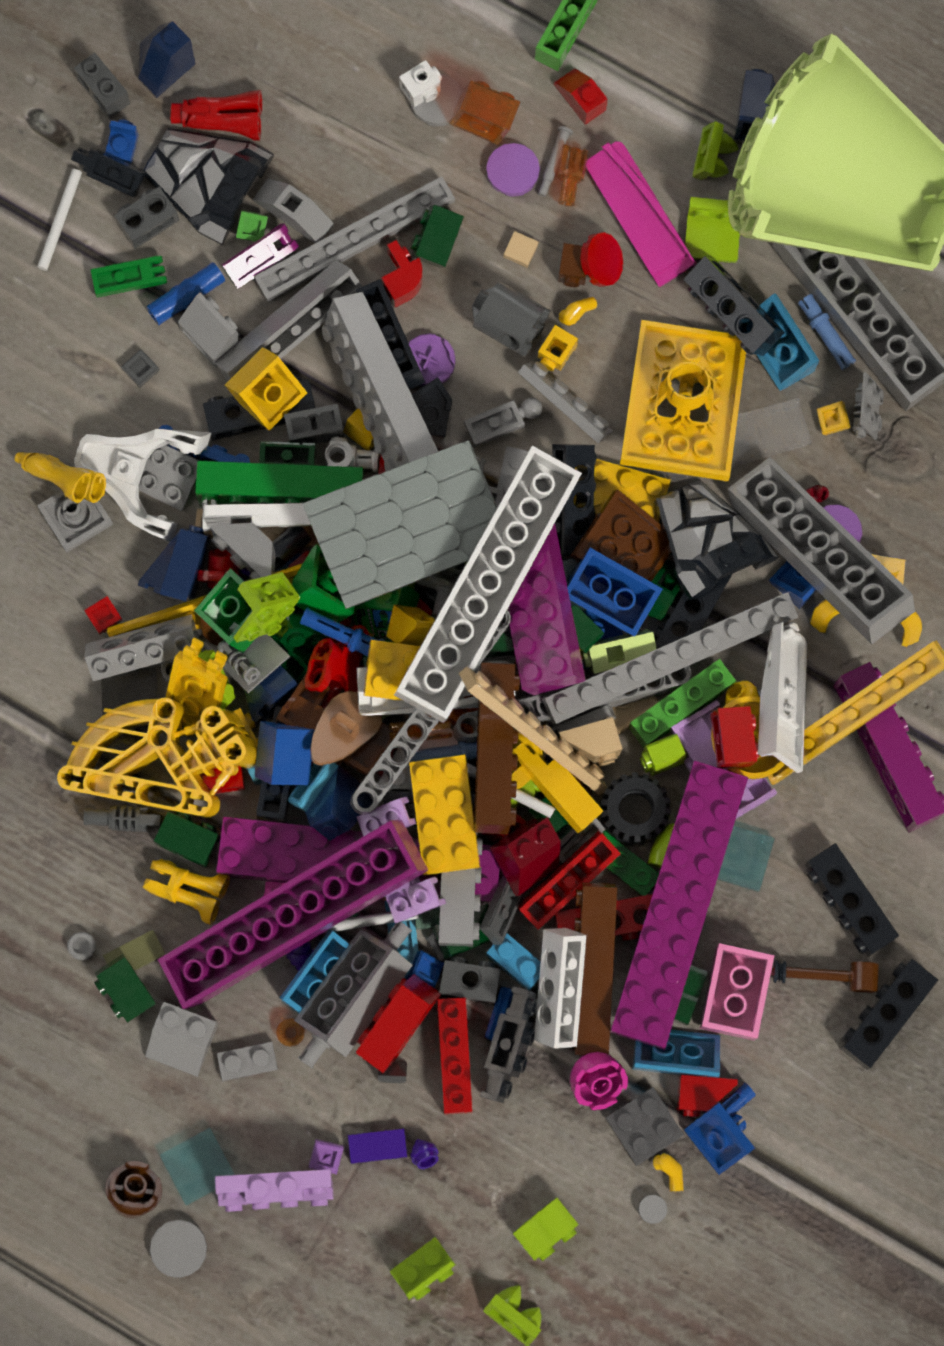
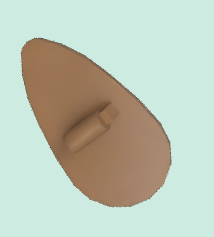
[310,691,382,765]

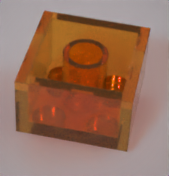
[449,80,520,145]

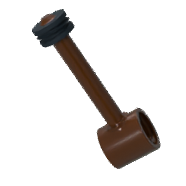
[771,960,879,993]

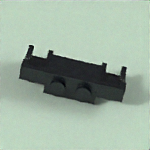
[480,986,537,1103]

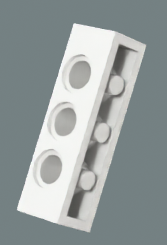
[534,928,587,1048]

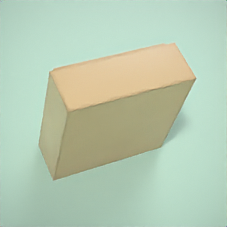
[503,231,539,268]

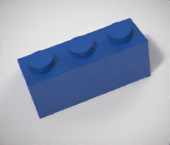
[567,547,663,637]

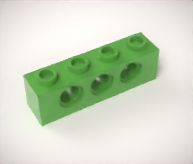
[535,0,598,71]
[629,659,736,748]

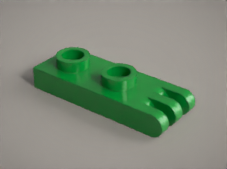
[90,256,167,298]
[602,830,659,896]

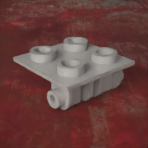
[853,372,884,440]
[139,445,199,511]
[217,635,290,693]

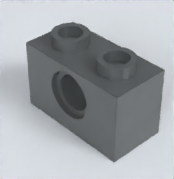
[440,957,500,1005]

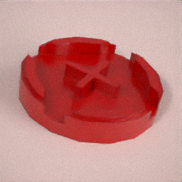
[580,232,623,287]

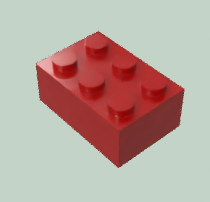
[356,974,441,1073]

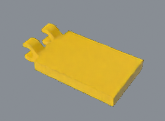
[164,637,228,727]

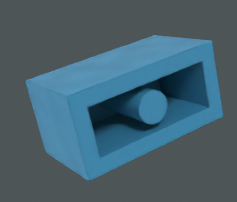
[486,933,541,991]

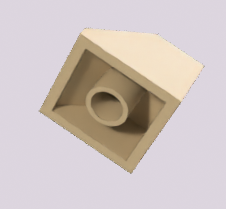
[558,717,622,768]

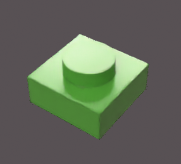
[236,210,268,242]

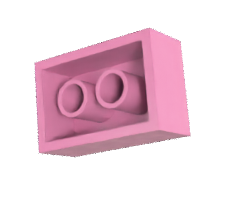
[699,943,774,1041]

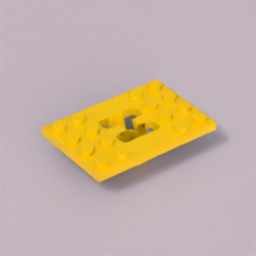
[620,320,746,482]

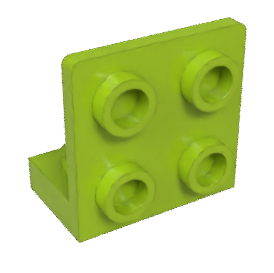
[685,197,740,263]
[233,572,301,642]
[389,1237,456,1301]

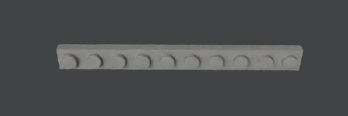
[542,592,799,725]

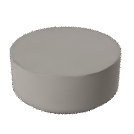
[67,932,96,961]
[638,1195,667,1224]

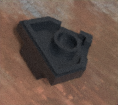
[411,377,453,438]

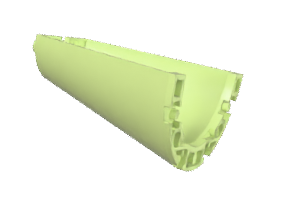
[728,34,944,271]

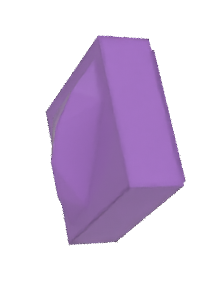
[309,1139,344,1174]

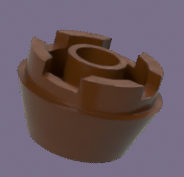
[105,1161,162,1218]

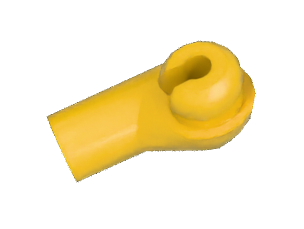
[559,296,597,326]
[653,1153,684,1192]

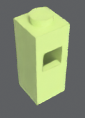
[582,629,656,674]

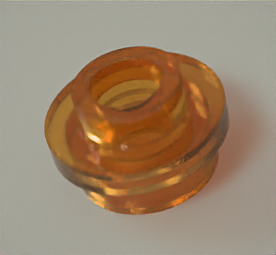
[276,1018,305,1047]

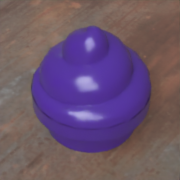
[286,942,314,971]
[410,1139,439,1169]

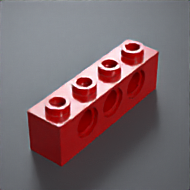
[518,831,621,930]
[554,894,653,941]
[437,998,473,1115]

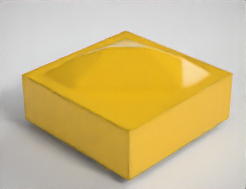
[816,401,850,436]

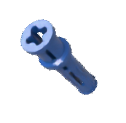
[300,607,385,656]

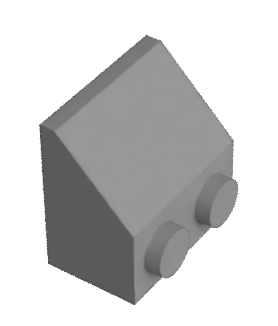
[145,1002,219,1077]

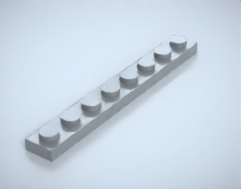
[254,176,455,302]

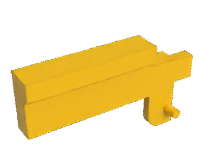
[512,742,603,833]

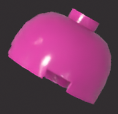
[569,1052,628,1110]

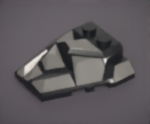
[143,128,274,245]
[654,479,779,600]

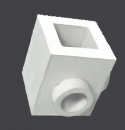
[399,60,442,107]

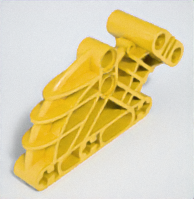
[57,698,258,817]

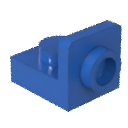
[105,120,139,165]

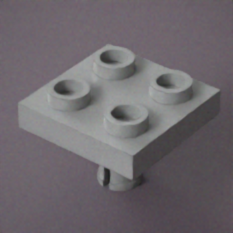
[37,491,113,553]

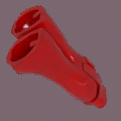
[171,90,263,141]

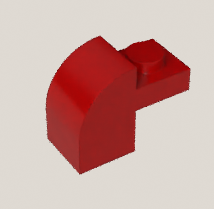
[381,240,423,308]

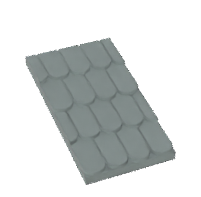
[303,440,497,609]

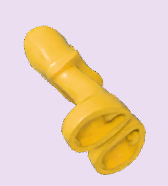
[143,859,230,925]

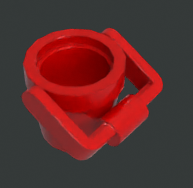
[197,548,247,589]

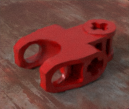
[305,624,369,704]

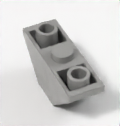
[253,178,334,243]
[210,524,275,580]

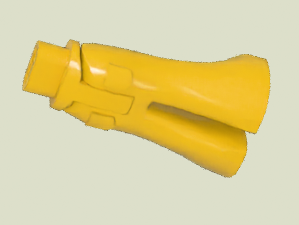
[14,452,106,503]

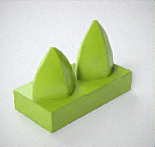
[692,121,739,180]
[483,1285,542,1346]

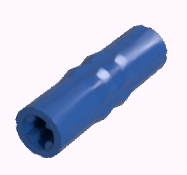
[146,262,225,325]

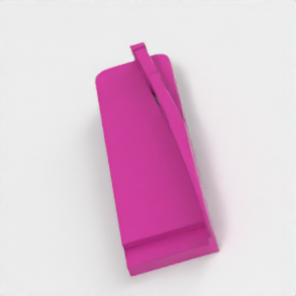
[586,142,697,287]

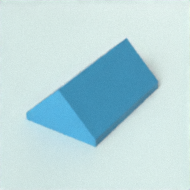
[746,293,819,391]
[280,929,349,1013]
[632,1030,720,1078]

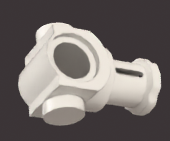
[325,437,379,473]

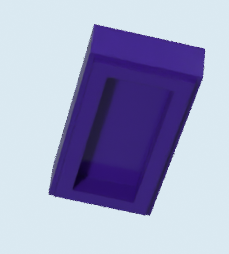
[348,1129,407,1164]

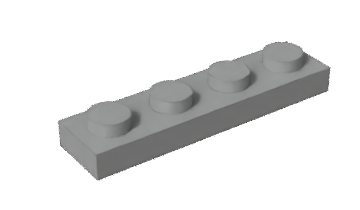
[518,360,613,444]

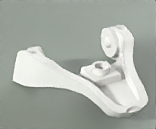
[74,429,211,543]

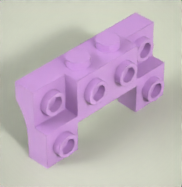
[670,700,777,819]
[357,797,446,923]
[215,1169,334,1212]

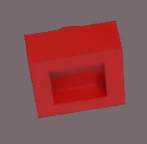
[84,596,123,635]

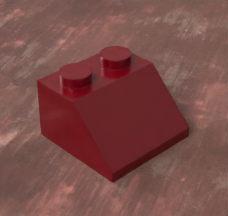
[490,817,561,896]

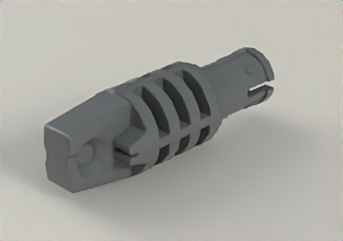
[84,805,162,832]

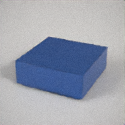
[407,950,444,988]

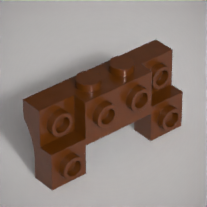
[276,674,400,776]

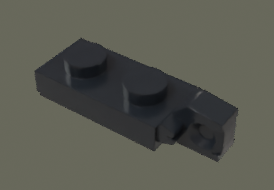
[71,147,146,197]

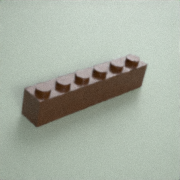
[474,662,520,834]
[573,882,617,1055]

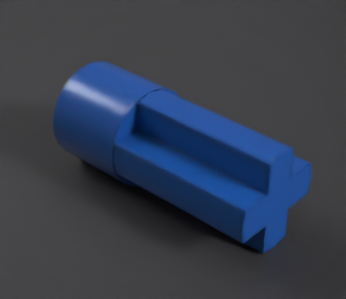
[721,1083,756,1117]

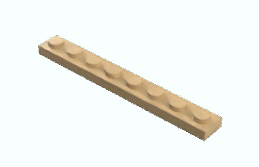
[459,666,608,795]

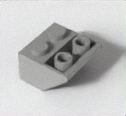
[178,293,239,368]

